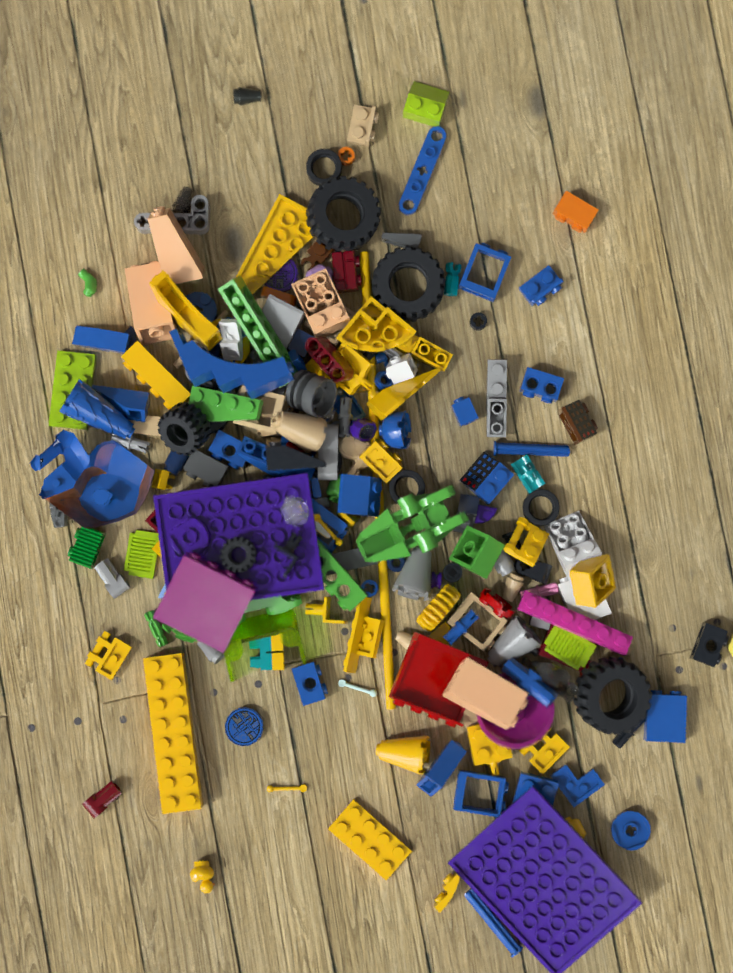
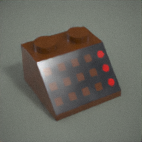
[557,400,598,446]

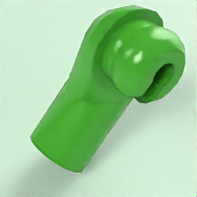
[78,269,97,297]

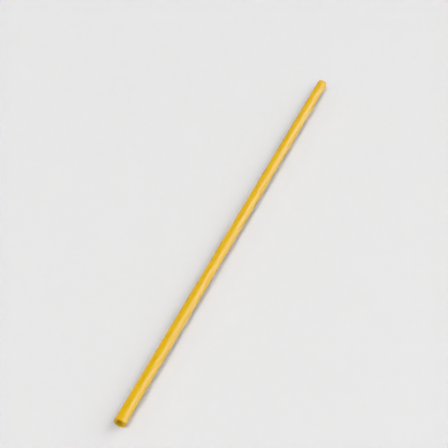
[360,252,396,710]

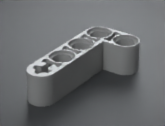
[134,195,210,235]

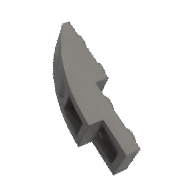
[486,359,507,437]

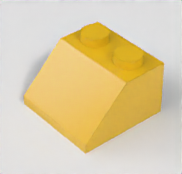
[569,554,616,608]

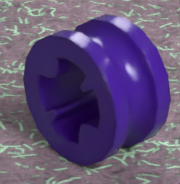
[431,572,442,589]

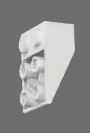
[544,511,602,580]

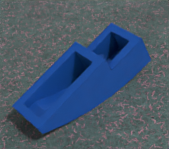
[72,326,131,354]

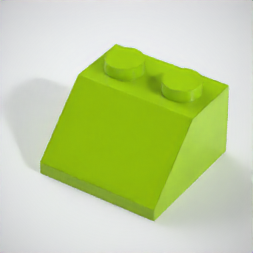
[403,81,450,127]

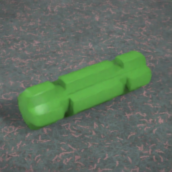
[144,610,168,647]

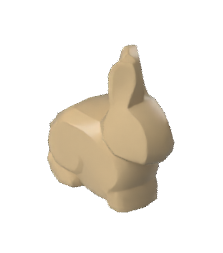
[338,435,370,475]

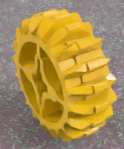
[416,584,461,632]

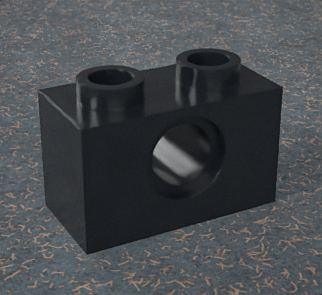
[690,622,729,667]

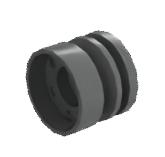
[286,370,337,418]

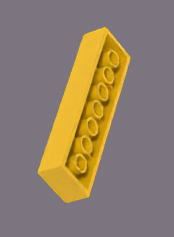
[143,653,203,814]

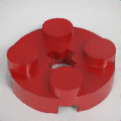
[479,587,515,619]

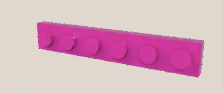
[517,590,633,656]

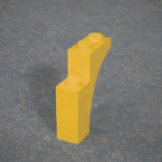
[149,270,223,351]

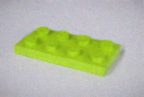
[48,350,96,430]

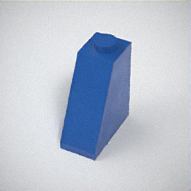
[416,740,467,797]

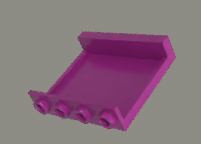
[153,552,257,653]

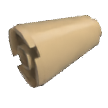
[271,411,327,454]

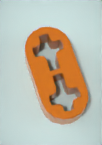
[260,286,297,307]

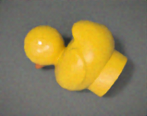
[190,861,215,894]

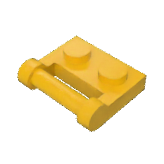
[503,517,549,567]

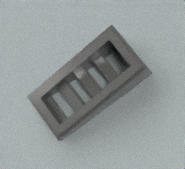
[381,233,422,249]

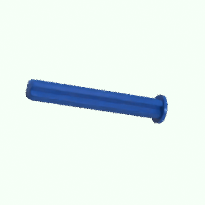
[493,441,570,457]
[464,889,523,957]

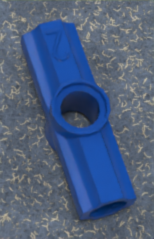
[501,658,558,708]

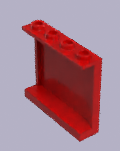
[388,632,489,728]

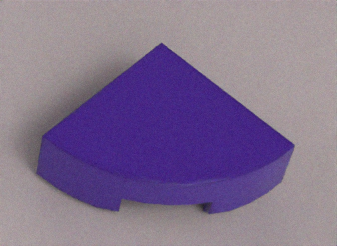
[474,504,497,524]

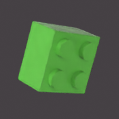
[449,526,505,579]

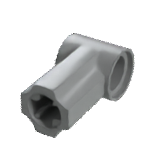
[94,558,130,599]

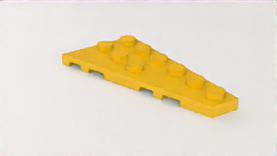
[236,194,330,295]

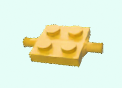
[329,343,374,395]
[466,723,513,776]

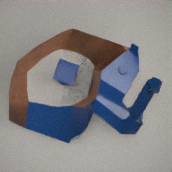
[30,430,154,528]

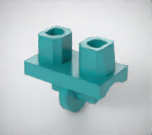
[511,454,546,494]

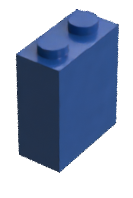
[643,690,687,743]

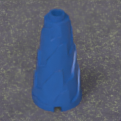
[59,379,135,439]

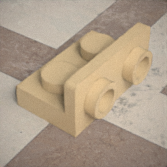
[347,104,379,147]

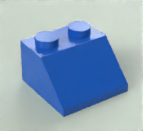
[337,474,382,517]

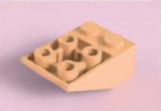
[291,268,350,337]

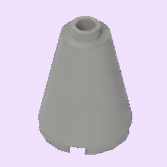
[392,545,431,601]
[488,615,541,667]

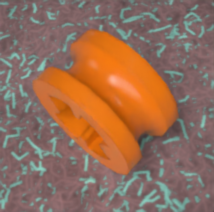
[338,147,355,166]

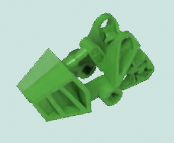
[356,485,469,562]

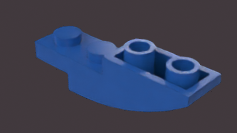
[237,436,315,483]

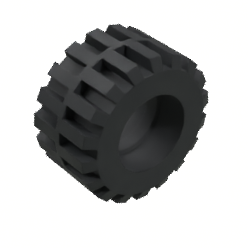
[158,402,211,456]

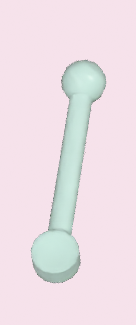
[338,679,377,697]

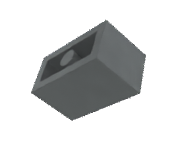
[183,450,229,487]

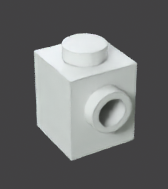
[386,353,418,385]

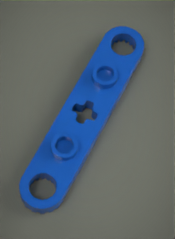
[399,126,446,216]

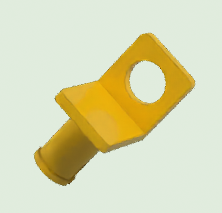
[305,596,348,624]

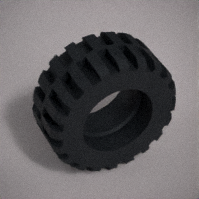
[306,176,381,252]
[372,246,445,322]
[573,657,652,735]

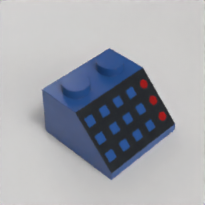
[459,452,515,505]

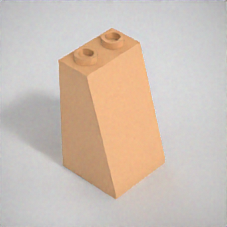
[148,206,205,284]
[125,261,177,346]
[442,657,528,730]

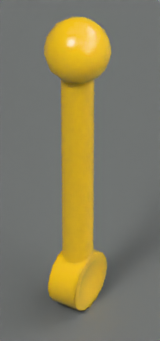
[314,514,343,546]
[267,784,307,793]

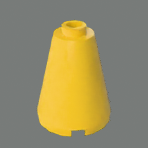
[376,736,431,775]

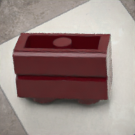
[332,251,362,294]

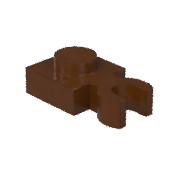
[300,241,333,271]

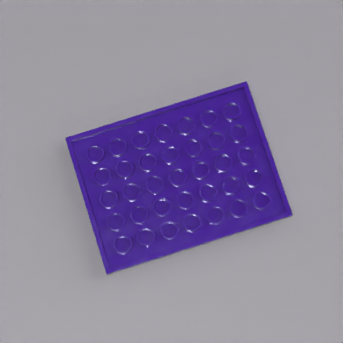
[153,473,325,600]
[448,785,642,973]

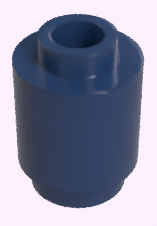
[164,451,189,475]

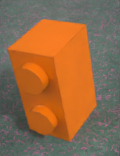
[553,191,599,233]

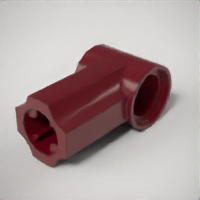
[82,781,122,819]

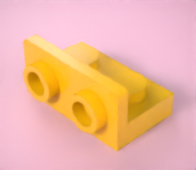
[359,437,403,484]

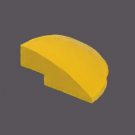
[336,296,417,352]

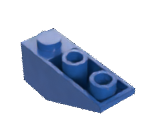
[92,385,150,422]

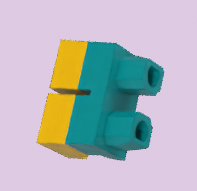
[249,633,285,670]

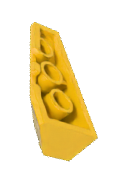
[366,368,441,421]

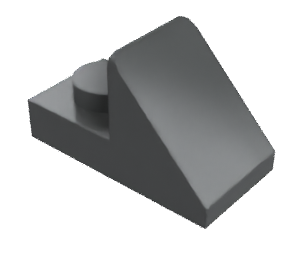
[453,494,479,533]

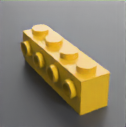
[121,341,191,410]

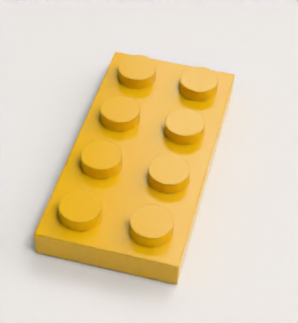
[328,799,412,881]

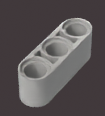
[318,424,339,480]

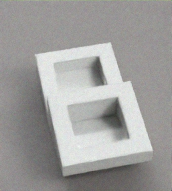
[219,319,243,361]

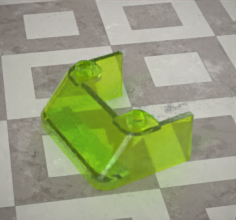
[224,609,308,682]

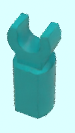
[444,262,461,297]

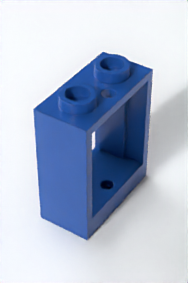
[458,243,511,302]
[453,769,509,817]

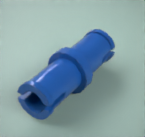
[443,609,479,646]

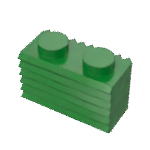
[67,526,106,569]

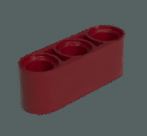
[305,336,354,382]

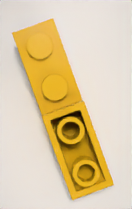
[394,335,453,372]

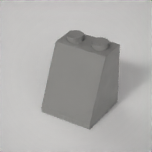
[262,294,306,352]

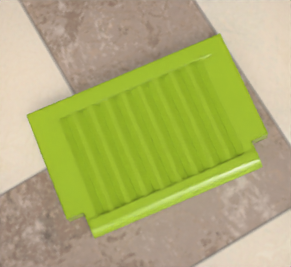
[124,530,159,579]
[544,626,597,671]

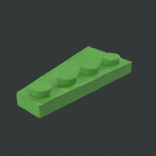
[189,386,263,422]

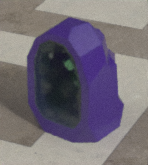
[350,418,377,441]

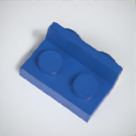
[518,265,564,307]

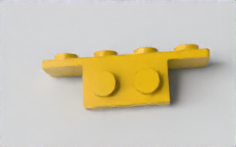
[343,597,384,673]

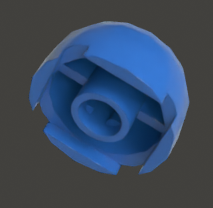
[379,411,411,449]

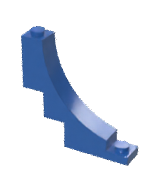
[170,329,295,399]

